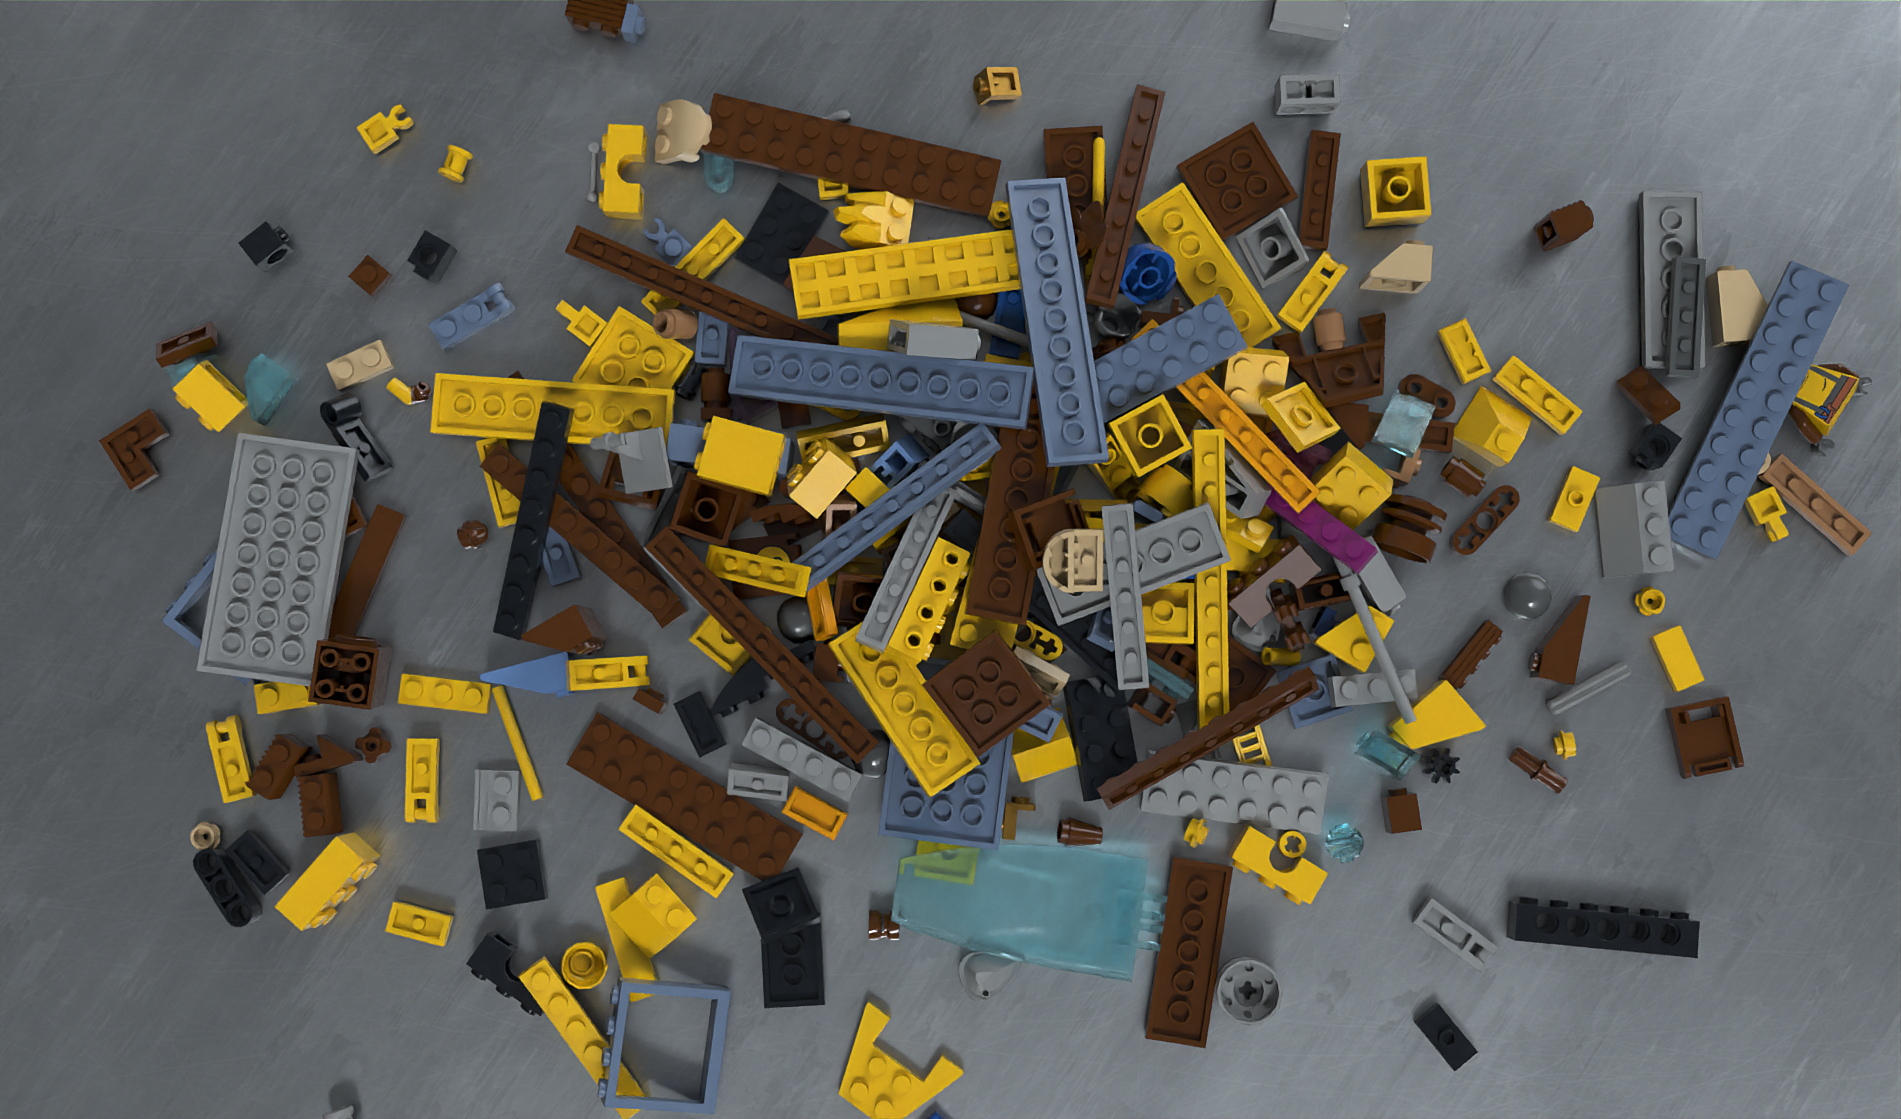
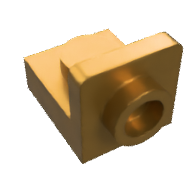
[973,67,1022,105]

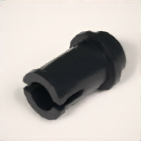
[674,361,707,401]

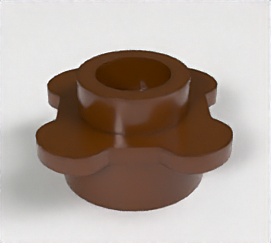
[355,727,391,763]

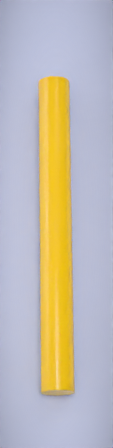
[492,685,543,801]

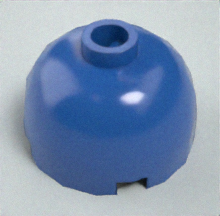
[1119,243,1177,305]

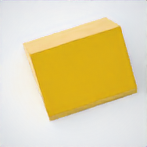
[1011,707,1077,783]

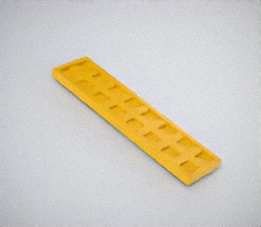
[789,229,1020,320]

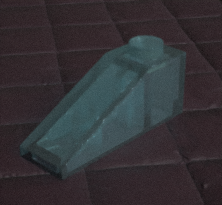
[1354,731,1421,780]

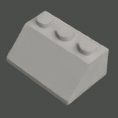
[1594,481,1674,578]

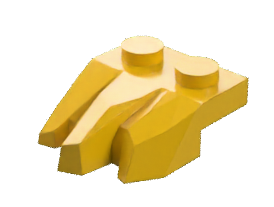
[833,191,914,250]

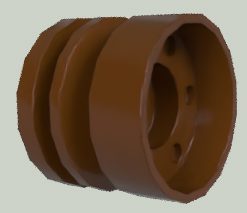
[1372,494,1447,564]

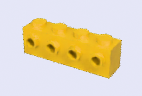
[884,537,971,666]

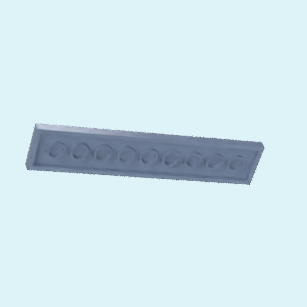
[1005,178,1109,467]
[1668,261,1849,559]
[728,335,1035,430]

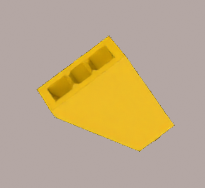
[1386,680,1486,750]

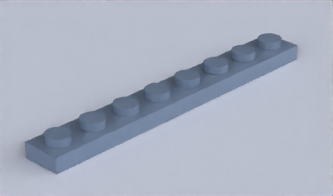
[792,424,1002,593]

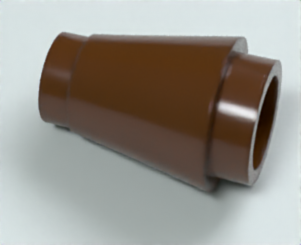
[1057,817,1103,847]

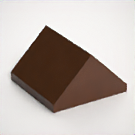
[668,471,744,548]
[833,571,884,627]

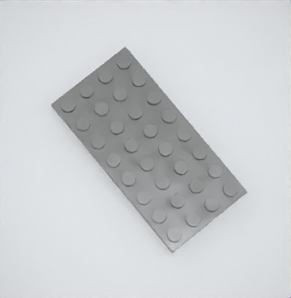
[196,433,360,686]

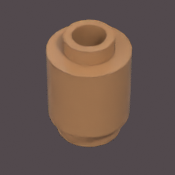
[1313,308,1347,352]
[653,309,698,339]

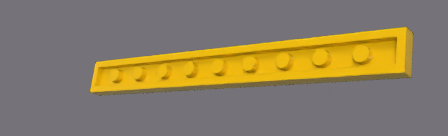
[1192,429,1229,730]

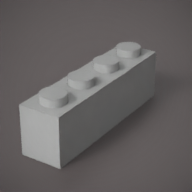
[741,718,863,802]

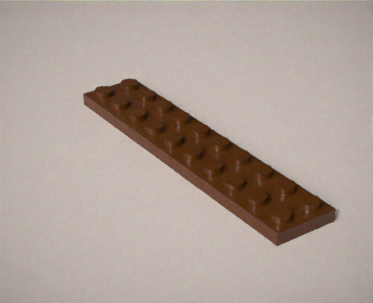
[701,93,1002,219]

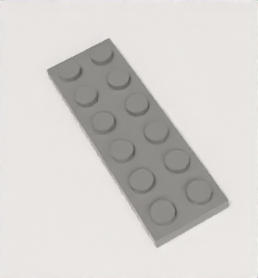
[1639,191,1705,369]
[1036,502,1231,626]
[1140,750,1329,834]

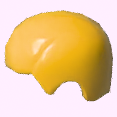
[560,942,608,989]

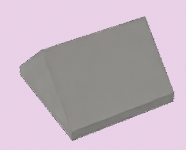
[1236,208,1310,289]

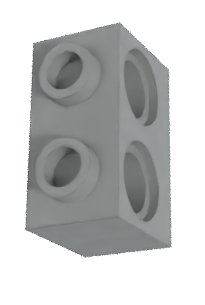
[1275,74,1341,115]

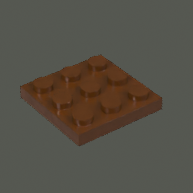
[1176,122,1298,241]
[922,629,1052,757]

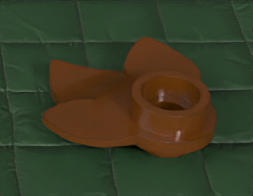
[1070,201,1108,257]

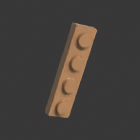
[1758,453,1872,556]

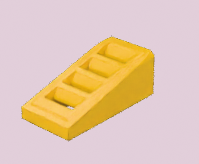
[1231,725,1272,766]

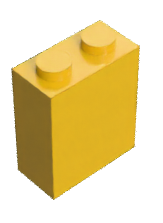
[694,416,787,497]

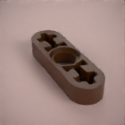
[1449,485,1520,556]
[776,699,849,759]

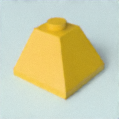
[1453,386,1532,467]

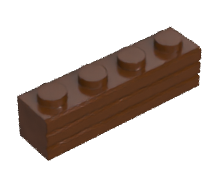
[1438,620,1503,690]

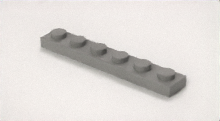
[855,487,958,653]
[1102,503,1149,690]

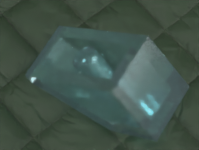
[244,353,299,426]

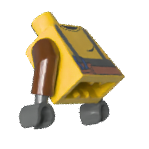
[1788,363,1872,457]

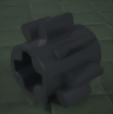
[1421,748,1460,784]

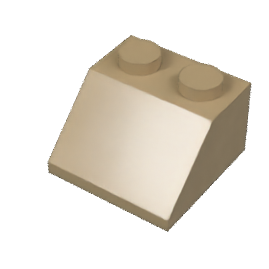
[1358,240,1433,294]

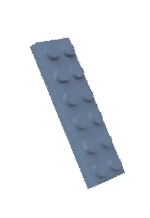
[1094,294,1248,425]

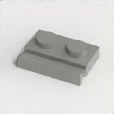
[473,769,521,831]

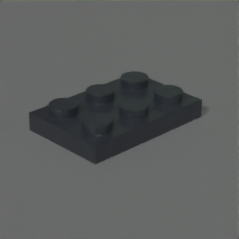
[734,182,830,288]
[761,912,826,1008]

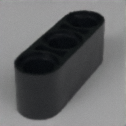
[193,847,262,927]

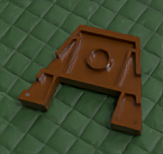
[1272,312,1386,408]

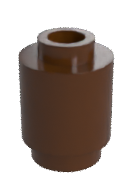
[701,367,731,408]
[1439,456,1486,498]

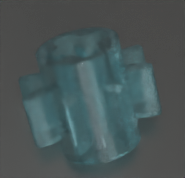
[1325,823,1364,863]

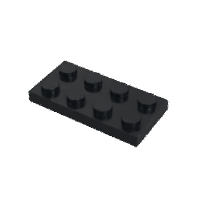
[1063,676,1138,802]

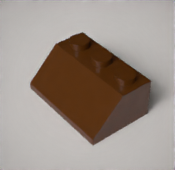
[521,604,609,656]

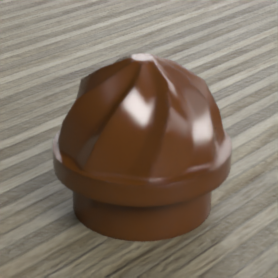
[457,520,488,549]

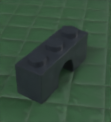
[466,930,567,1016]

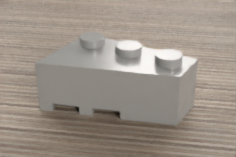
[1174,419,1272,519]

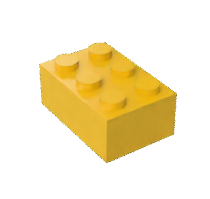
[274,832,381,931]

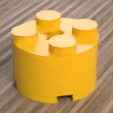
[1136,464,1193,518]

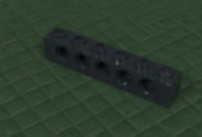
[1507,897,1700,958]

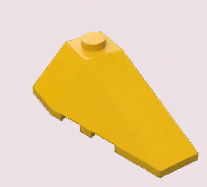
[838,298,963,352]

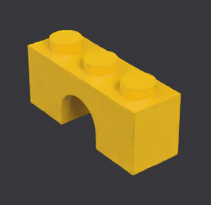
[599,124,648,220]
[1228,825,1328,905]

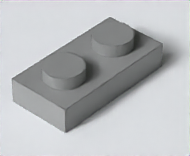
[727,763,790,801]

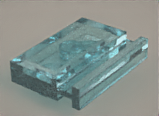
[1372,389,1436,459]
[1147,658,1194,700]

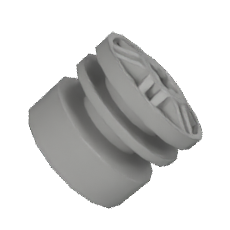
[1215,956,1282,1026]

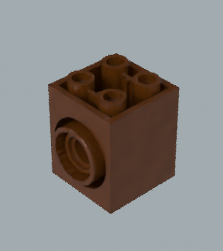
[308,634,393,710]

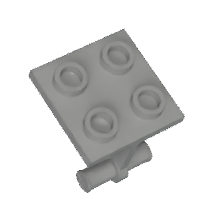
[590,427,673,494]

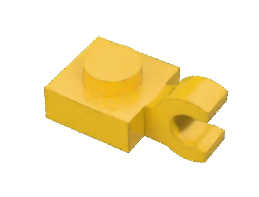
[555,300,608,348]
[1744,486,1789,542]

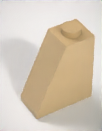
[1706,265,1768,347]

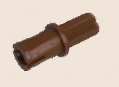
[1509,747,1568,794]

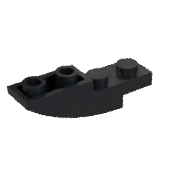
[710,640,816,718]

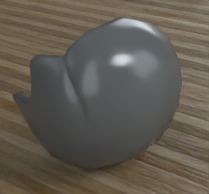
[1093,292,1141,341]
[1505,572,1552,620]
[777,596,815,644]
[850,729,890,778]

